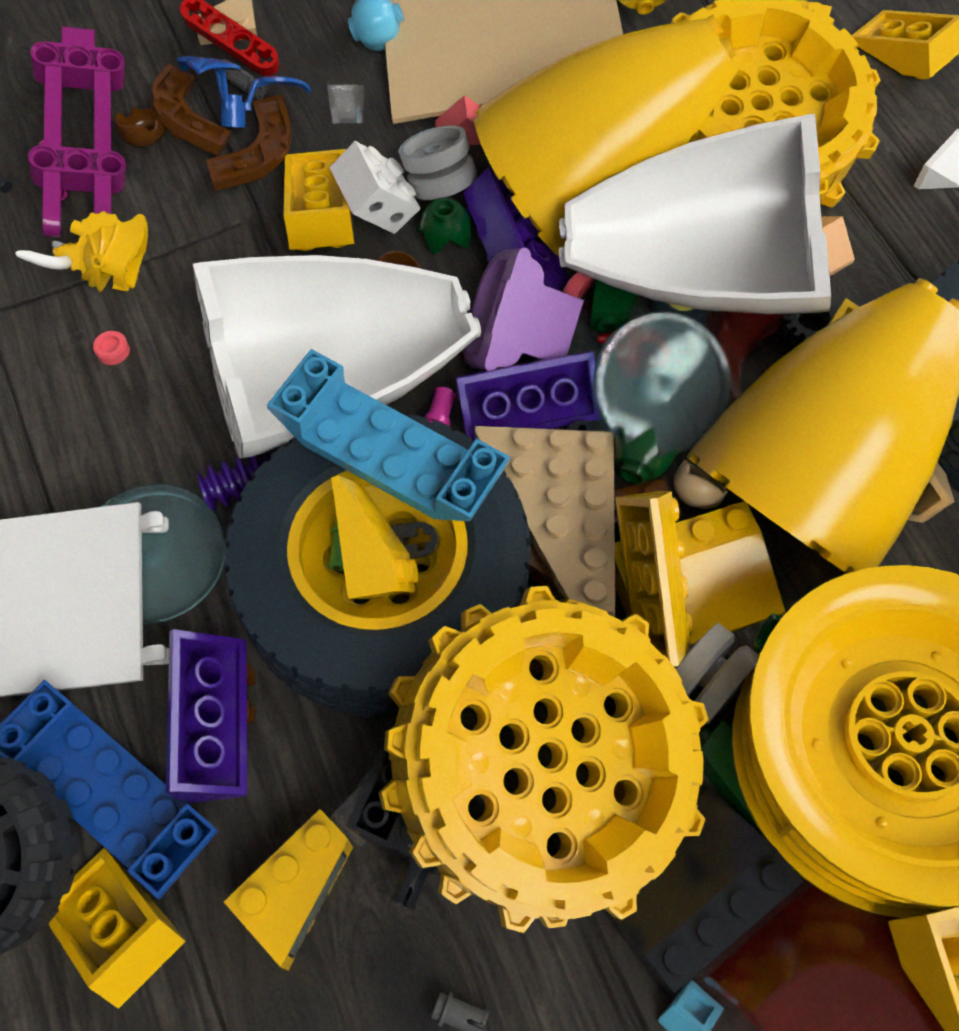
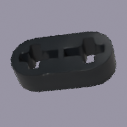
[391,522,441,559]

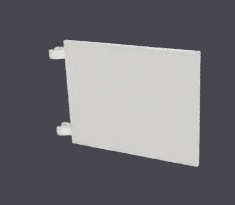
[0,502,169,697]

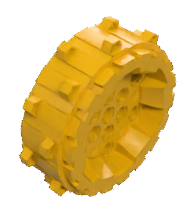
[671,0,881,208]
[379,586,709,933]

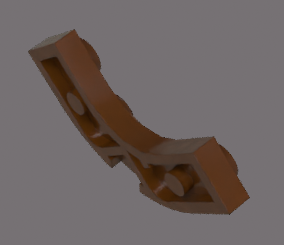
[150,64,232,156]
[206,94,292,191]

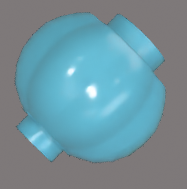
[348,0,404,51]

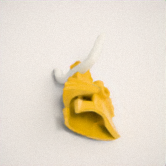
[15,211,148,292]

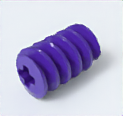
[197,452,270,511]

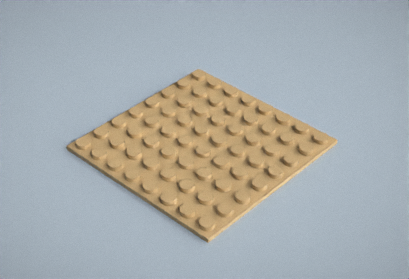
[385,0,623,124]

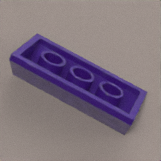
[456,351,602,443]
[166,629,247,804]

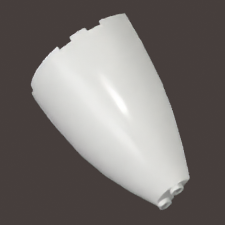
[559,114,831,314]
[193,255,481,458]

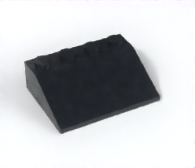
[602,788,804,996]

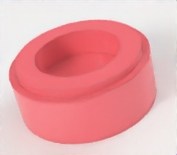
[563,272,594,299]
[93,331,130,365]

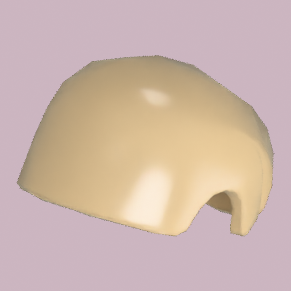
[673,460,728,510]

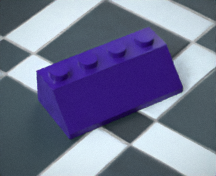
[463,167,569,290]

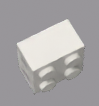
[330,141,421,234]

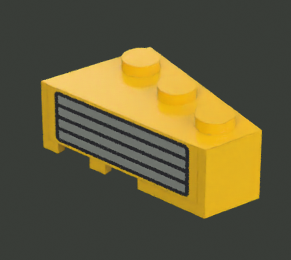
[224,809,353,971]

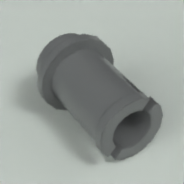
[431,991,489,1031]

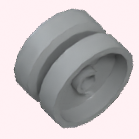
[398,125,477,200]
[676,622,759,724]

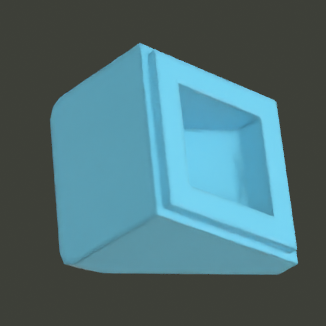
[658,979,724,1031]

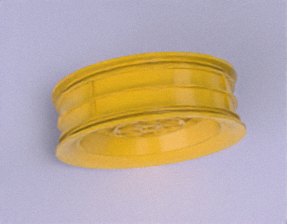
[732,565,959,918]

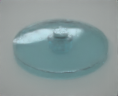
[592,312,731,455]
[101,484,226,624]

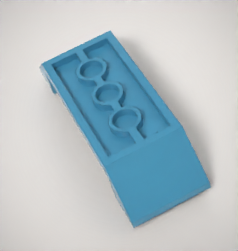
[267,349,511,521]

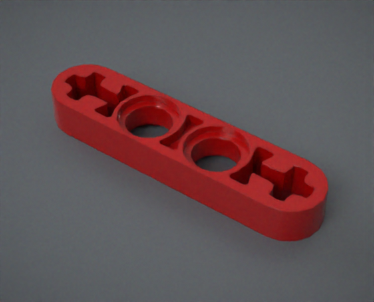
[180,0,280,76]

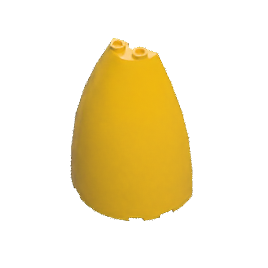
[474,14,738,257]
[686,278,959,573]

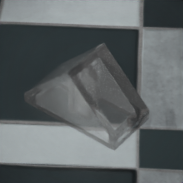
[327,85,365,123]

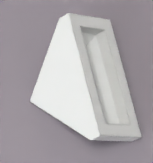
[914,129,959,189]

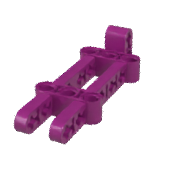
[28,26,126,237]

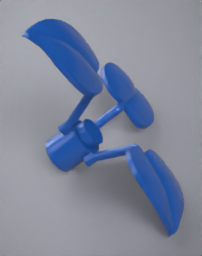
[177,56,311,128]

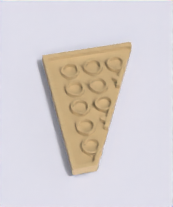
[475,426,615,617]

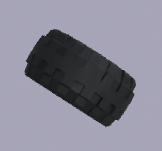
[0,757,78,955]

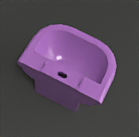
[463,248,584,371]

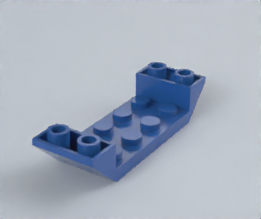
[0,679,219,900]

